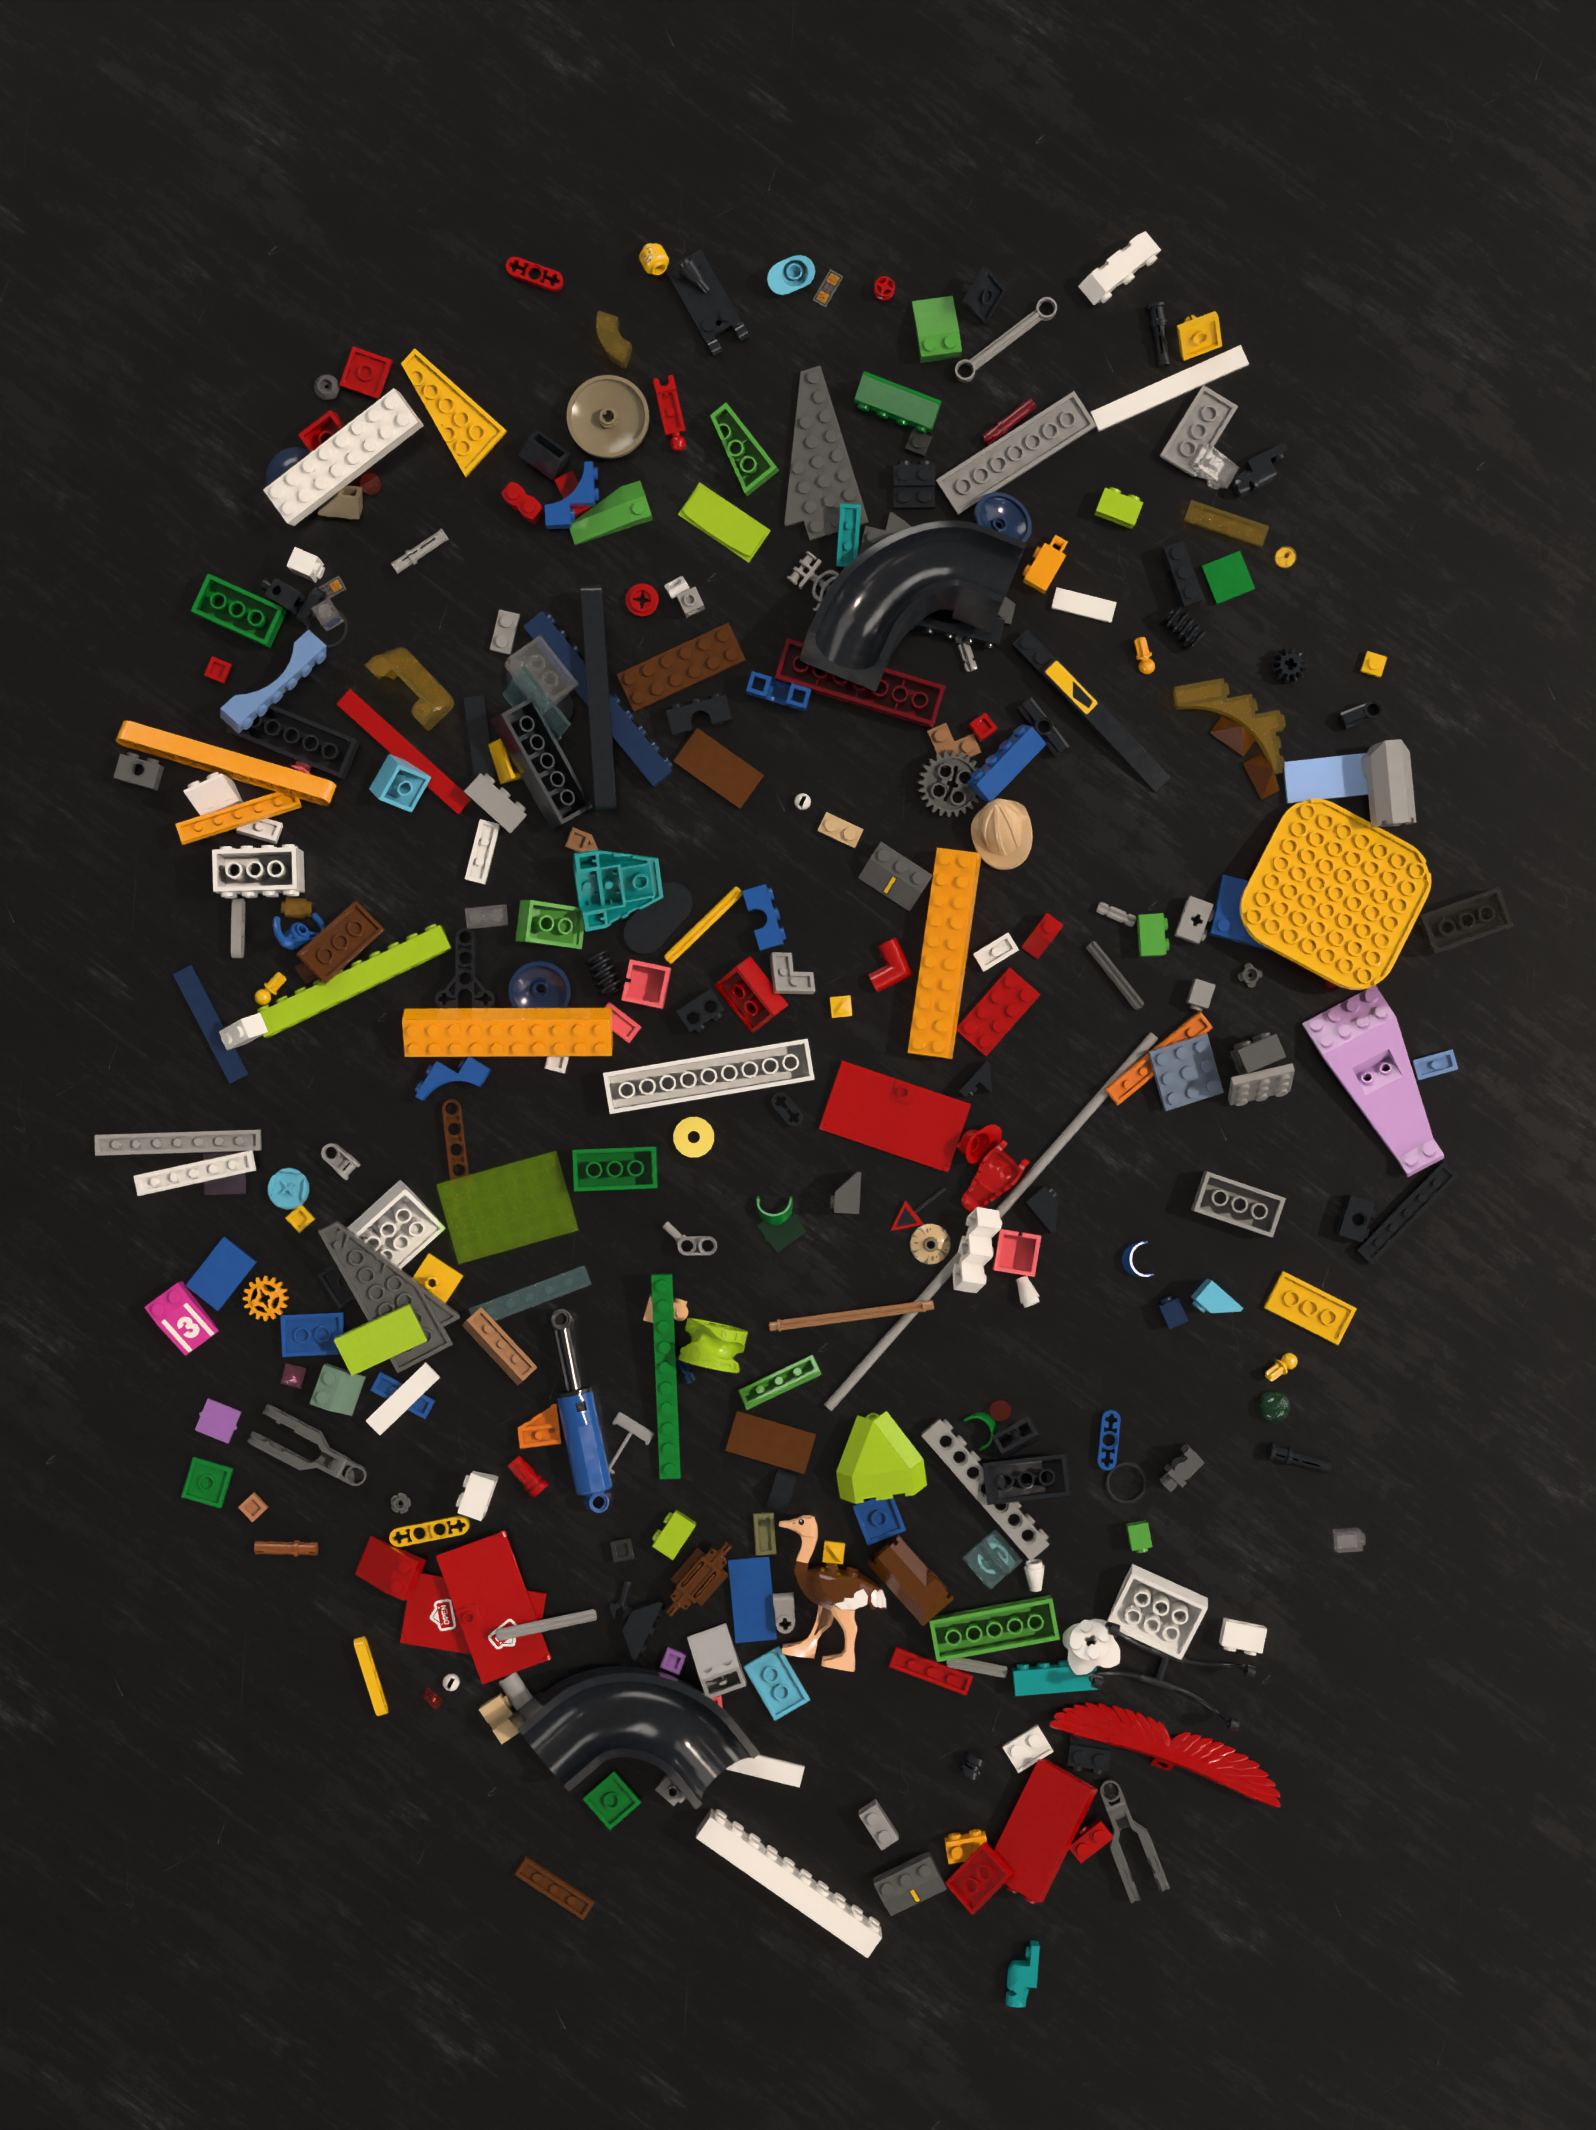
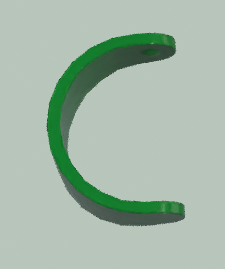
[757,1196,793,1225]
[963,1412,998,1451]

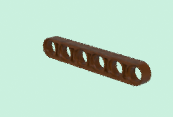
[442,1099,473,1220]

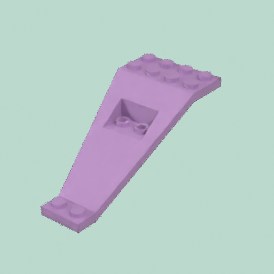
[1302,985,1444,1177]

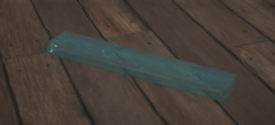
[468,1265,592,1321]

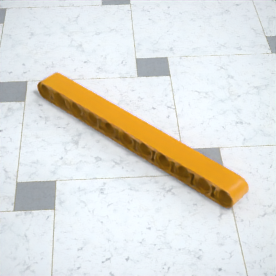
[116,720,336,806]

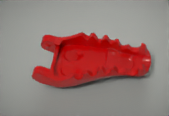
[961,1140,1030,1212]

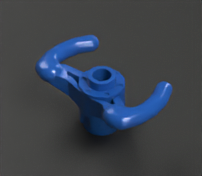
[273,913,326,950]

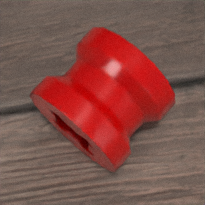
[874,276,895,301]

